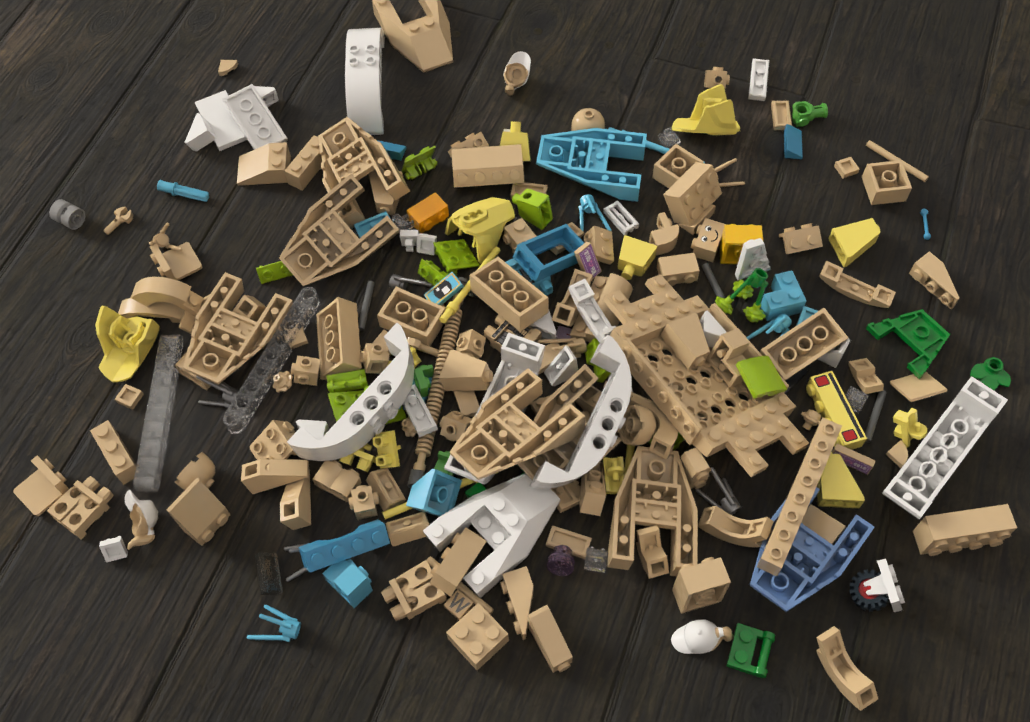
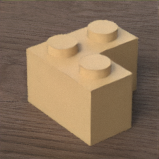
[706,328,750,388]

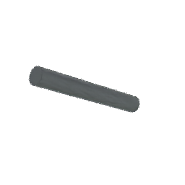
[702,263,725,298]
[358,281,375,331]
[865,390,887,443]

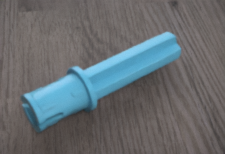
[157,180,209,202]

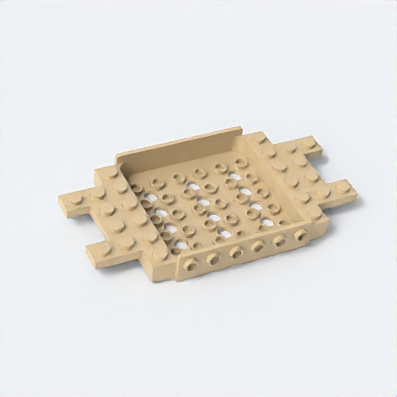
[603,274,810,477]

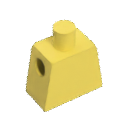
[500,122,531,162]
[618,235,657,280]

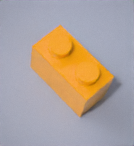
[407,192,449,233]

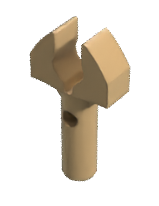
[104,207,133,235]
[407,337,439,357]

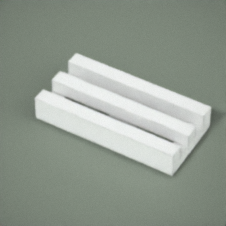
[603,201,639,236]

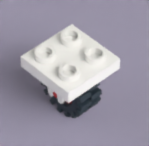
[850,559,905,612]

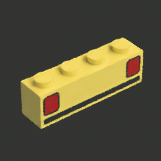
[806,371,867,450]

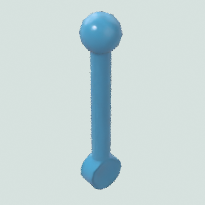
[920,209,931,240]

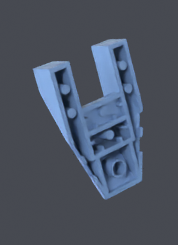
[750,487,874,612]

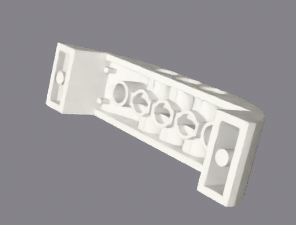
[345,28,385,135]
[287,323,415,461]
[444,333,545,484]
[530,334,632,489]
[882,376,1008,519]

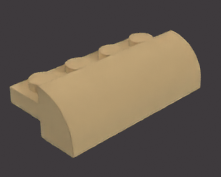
[570,273,633,343]

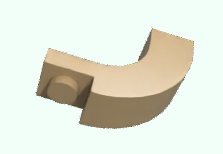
[552,269,593,327]
[131,277,203,315]
[629,395,678,460]
[698,506,774,547]
[816,626,878,711]

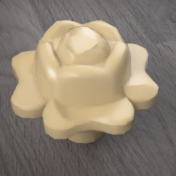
[272,371,293,393]
[801,409,821,430]
[402,416,417,437]

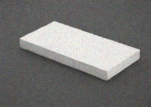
[223,84,288,150]
[195,90,247,151]

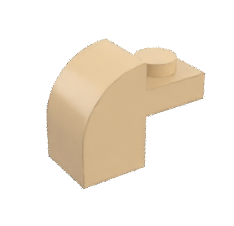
[649,212,679,256]
[636,525,669,579]

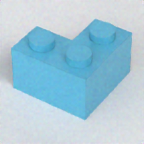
[761,270,806,321]
[322,559,373,608]

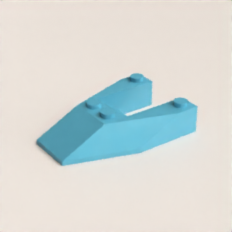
[536,128,647,202]

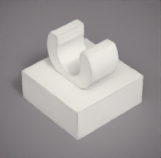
[400,230,419,252]
[417,233,437,255]
[99,536,128,562]

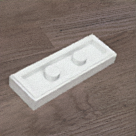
[748,59,769,101]
[403,384,438,437]

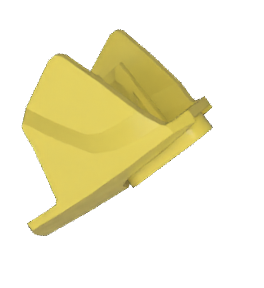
[672,84,740,135]
[445,197,515,264]
[95,306,160,383]

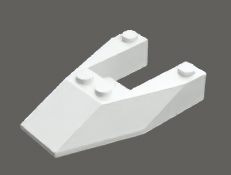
[423,473,560,598]

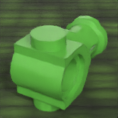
[791,101,828,127]

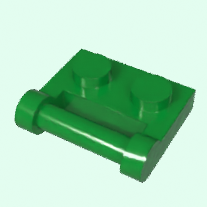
[726,623,776,678]

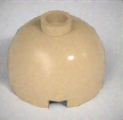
[571,108,605,131]
[619,405,657,446]
[174,452,215,490]

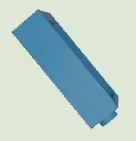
[513,224,584,283]

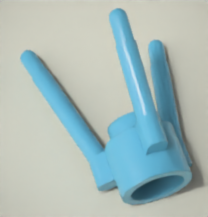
[578,194,611,232]
[746,314,792,340]
[247,605,301,642]

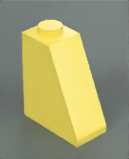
[829,218,880,268]
[817,452,865,508]

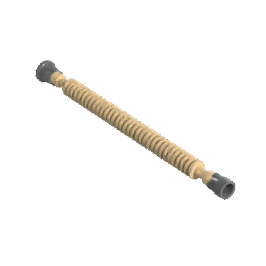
[407,277,468,488]

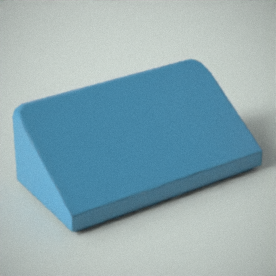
[784,124,803,159]
[377,140,406,161]

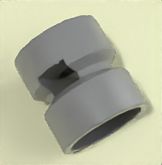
[49,199,86,230]

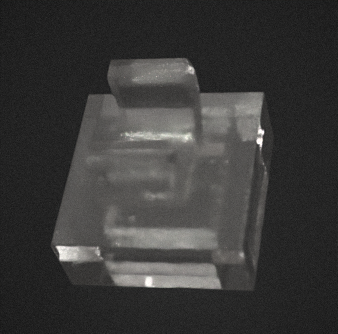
[657,127,681,149]
[392,213,414,234]
[846,386,869,413]
[584,547,608,573]

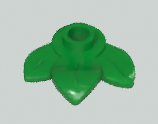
[970,357,1011,390]

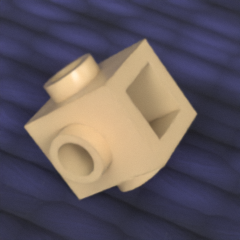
[704,67,730,88]
[456,329,486,359]
[360,343,389,374]
[291,356,320,386]
[440,411,472,441]
[348,485,379,520]

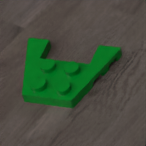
[866,309,950,379]

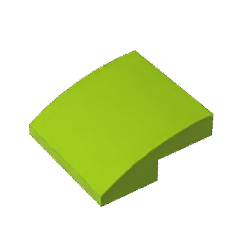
[736,356,787,399]

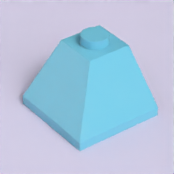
[406,469,462,517]

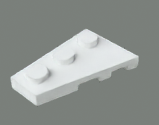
[735,238,771,280]

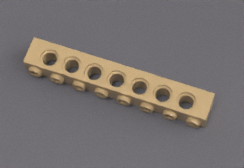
[757,418,842,576]

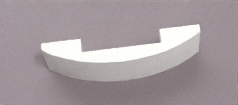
[568,279,616,342]

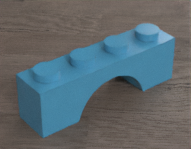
[298,519,390,572]

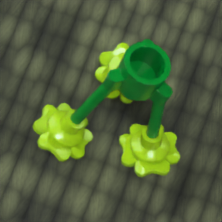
[715,268,768,322]

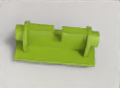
[418,259,448,286]
[256,261,293,284]
[326,369,368,393]

